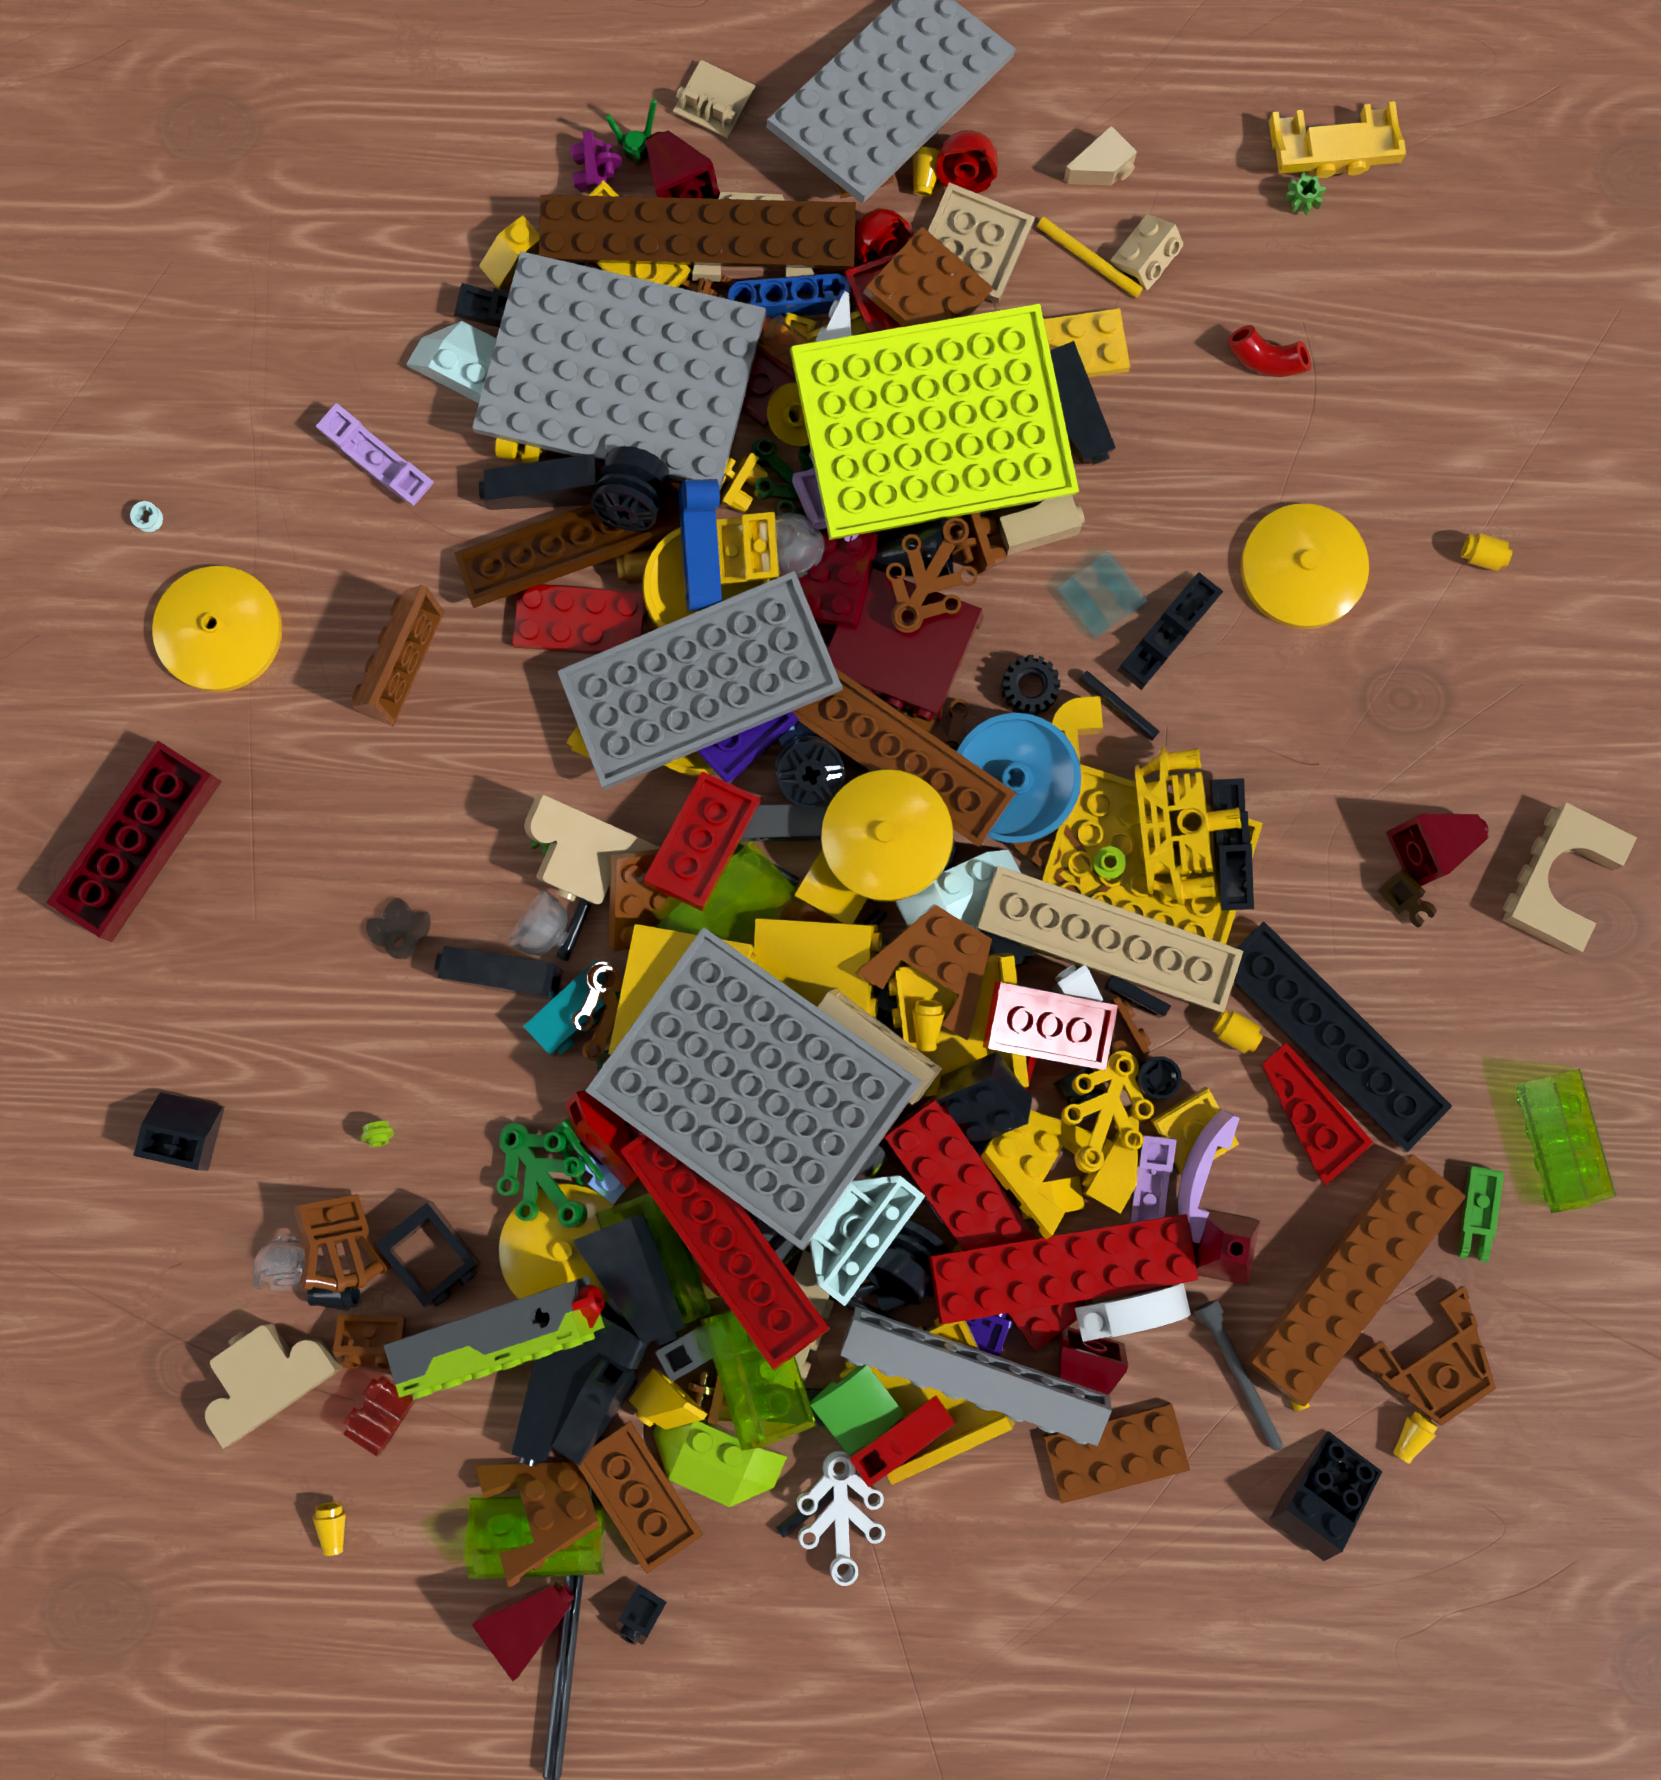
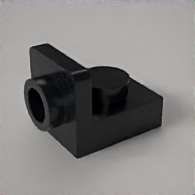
[614,1585,667,1645]

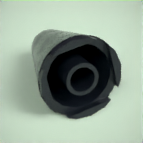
[872,519,954,578]

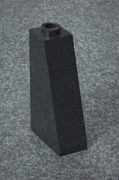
[1050,341,1116,466]
[479,454,600,510]
[434,946,563,1000]
[573,1213,685,1346]
[511,1344,604,1466]

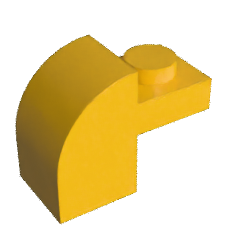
[1051,696,1103,761]

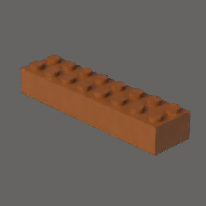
[1244,1154,1466,1406]

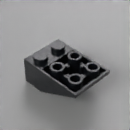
[1269,1431,1383,1561]

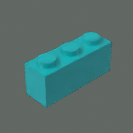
[523,960,621,1057]

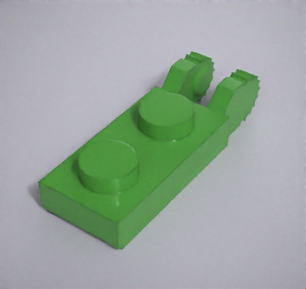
[1457,1166,1504,1263]

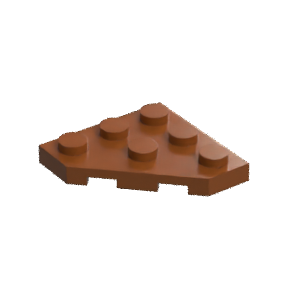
[608,849,682,951]

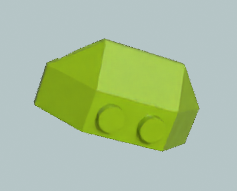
[653,1419,787,1507]

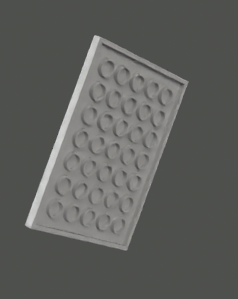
[472,251,766,490]
[585,927,922,1250]

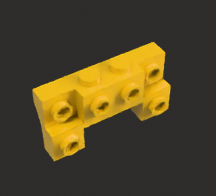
[1269,101,1406,178]

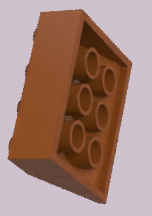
[352,585,445,727]

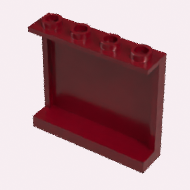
[828,568,984,722]

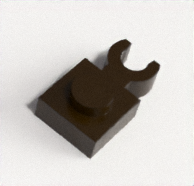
[1377,868,1437,928]

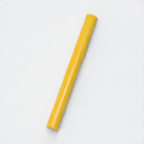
[1037,217,1143,298]

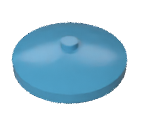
[957,713,1082,843]

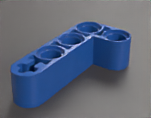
[728,274,850,318]
[678,479,722,611]

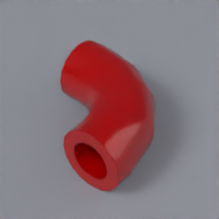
[1227,325,1311,378]

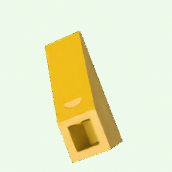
[1082,1109,1139,1214]

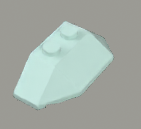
[406,321,496,403]
[895,850,1021,931]
[810,1175,925,1306]

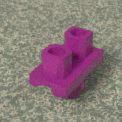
[571,130,622,193]

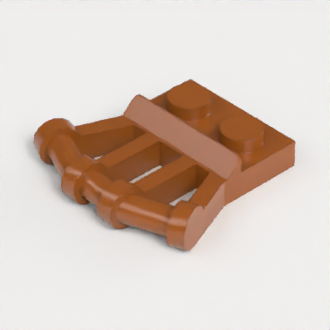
[293,1194,391,1294]

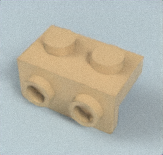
[1110,214,1183,290]

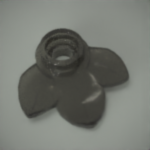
[366,898,431,959]

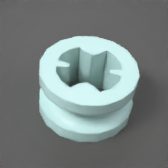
[130,501,163,532]

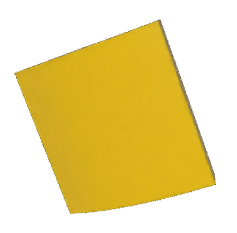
[716,512,779,585]
[794,849,868,924]

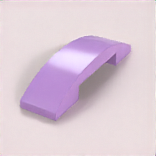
[316,403,434,507]
[1178,1109,1240,1243]
[1129,1135,1176,1223]

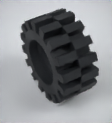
[1001,655,1060,716]

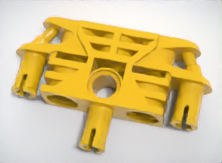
[1135,746,1241,906]

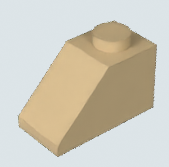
[1063,126,1137,186]

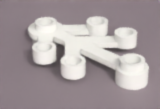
[796,1451,885,1586]

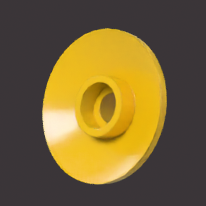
[767,383,809,446]

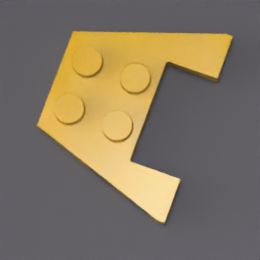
[980,1110,1107,1239]

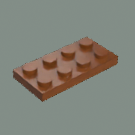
[1043,1403,1190,1504]
[577,1420,703,1574]

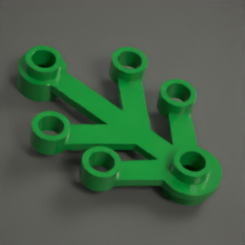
[497,1123,587,1228]

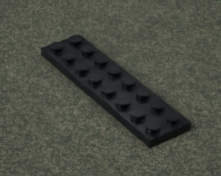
[1233,921,1452,1153]

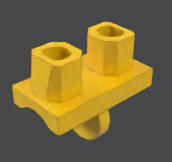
[719,453,768,513]

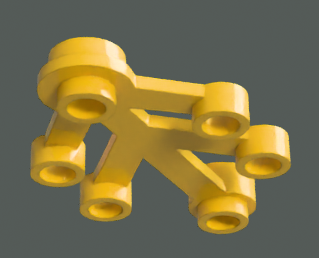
[1061,1051,1154,1173]

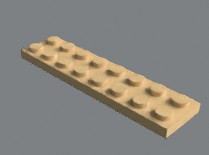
[976,866,1243,1013]

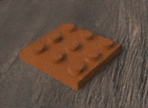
[863,226,994,327]

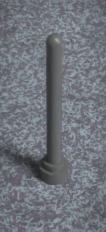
[1194,1299,1283,1450]

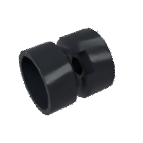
[1135,1056,1182,1101]
[1053,1067,1104,1121]

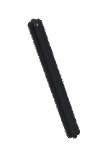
[542,1571,584,1780]

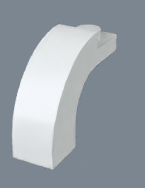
[1075,1283,1191,1342]

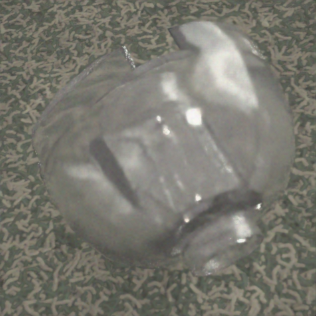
[775,512,824,578]
[508,890,569,956]
[252,1234,320,1292]

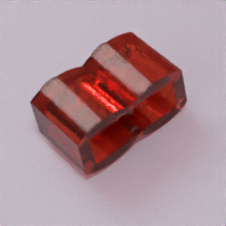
[343,1375,417,1457]

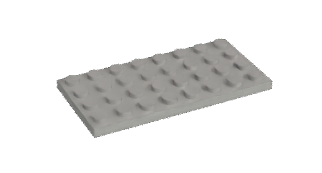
[766,0,1016,204]
[557,571,844,790]

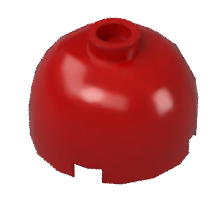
[936,130,998,193]
[854,208,914,265]

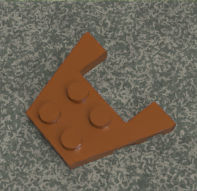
[856,904,992,1040]
[1356,1286,1496,1426]
[475,1462,599,1588]

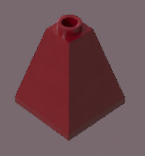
[646,130,720,199]
[1386,814,1489,886]
[1192,1210,1260,1286]
[1059,1327,1128,1395]
[472,1581,574,1681]

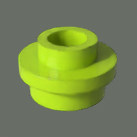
[1093,846,1126,879]
[361,1121,394,1148]

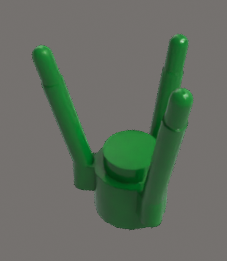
[606,99,657,165]
[552,1118,604,1186]

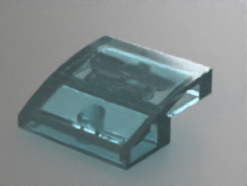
[1057,550,1148,639]

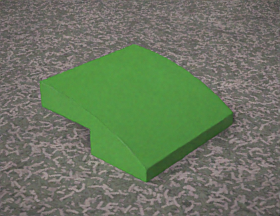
[808,1364,905,1455]

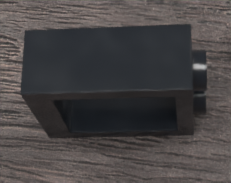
[375,1202,481,1307]

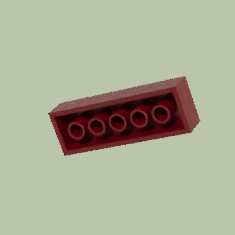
[46,741,222,942]

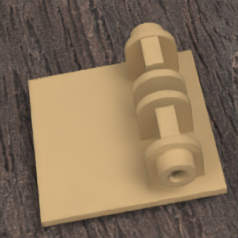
[673,60,755,139]

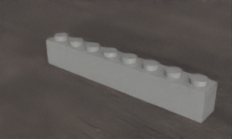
[840,1307,1112,1446]

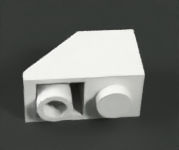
[1051,964,1103,1002]

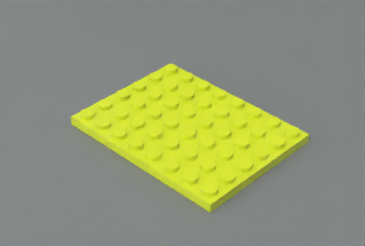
[790,304,1079,540]

